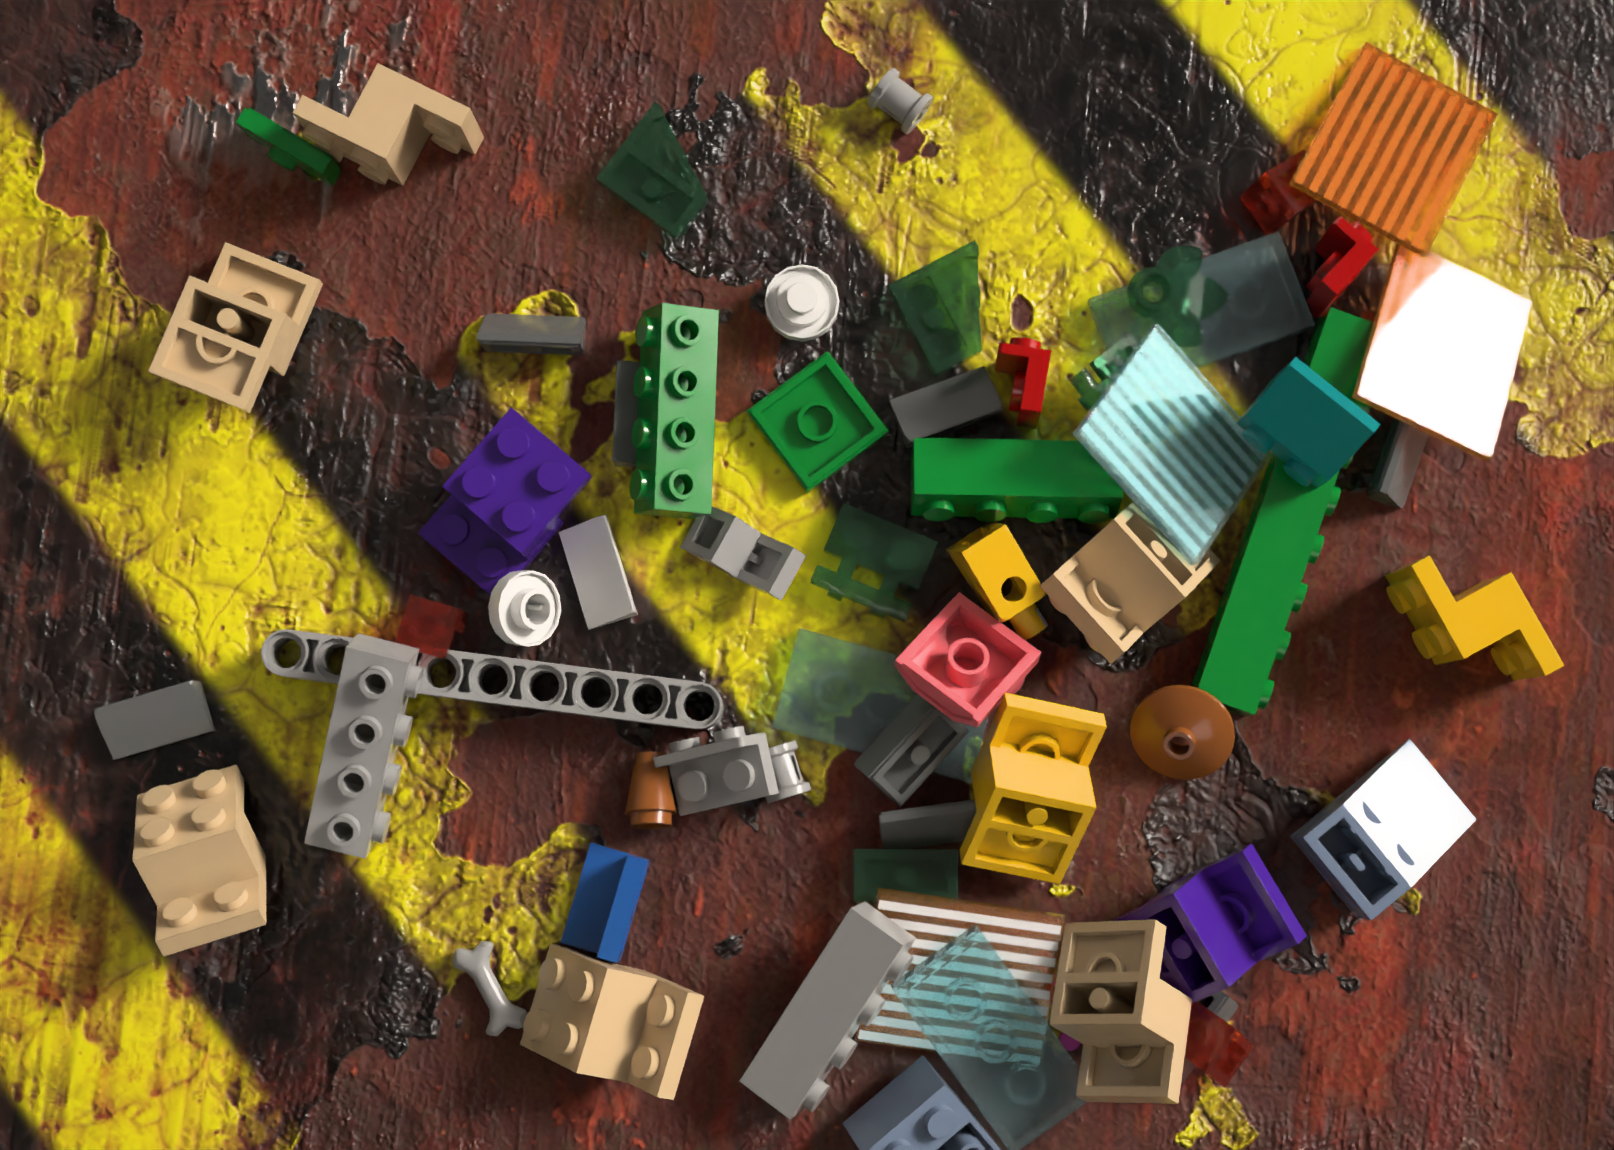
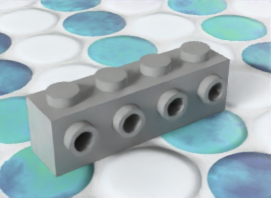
[304,633,424,859]
[739,901,916,1119]

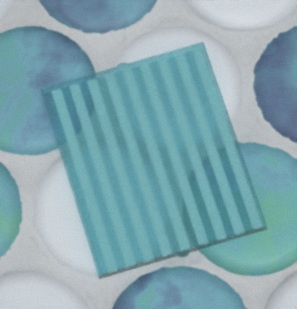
[1073,324,1272,565]

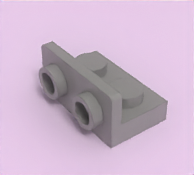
[653,726,779,816]

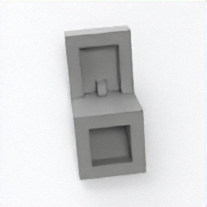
[680,506,806,600]

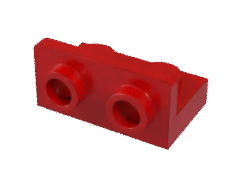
[1303,216,1379,319]
[994,337,1051,429]

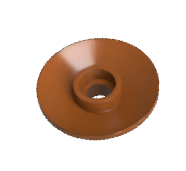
[1130,685,1235,780]

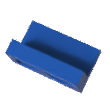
[560,842,650,963]

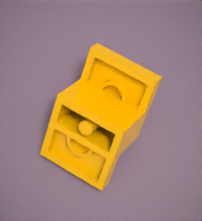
[1385,556,1564,681]
[960,692,1107,884]

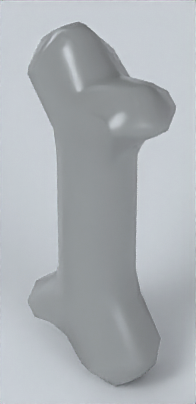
[452,941,528,1036]

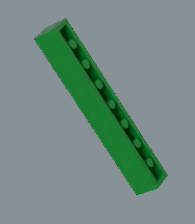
[1191,307,1389,717]

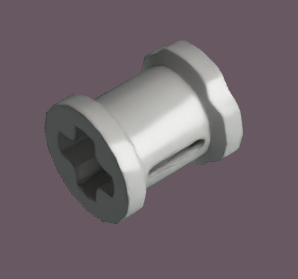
[867,68,934,134]
[766,740,811,803]

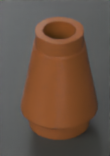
[625,752,677,829]

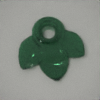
[1127,246,1229,348]

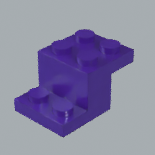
[418,407,592,595]
[1110,844,1307,1004]

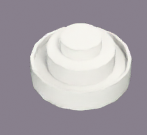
[764,264,840,342]
[488,570,561,647]

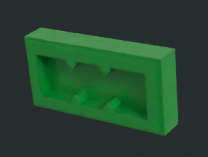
[236,107,341,187]

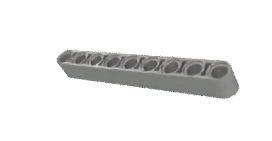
[261,629,724,730]

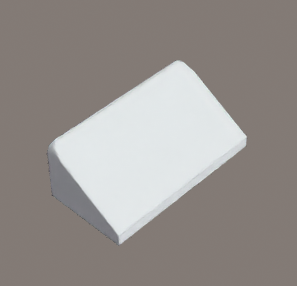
[559,514,638,630]

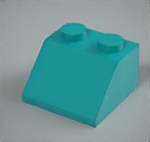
[1236,357,1381,488]

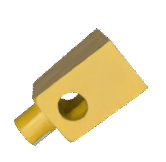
[946,522,1048,640]

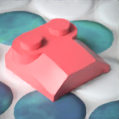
[894,592,1042,727]

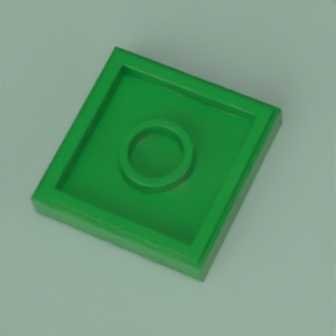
[746,351,889,494]

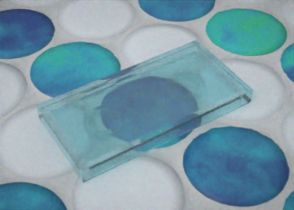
[1087,231,1315,396]
[772,628,989,783]
[890,924,1086,1150]

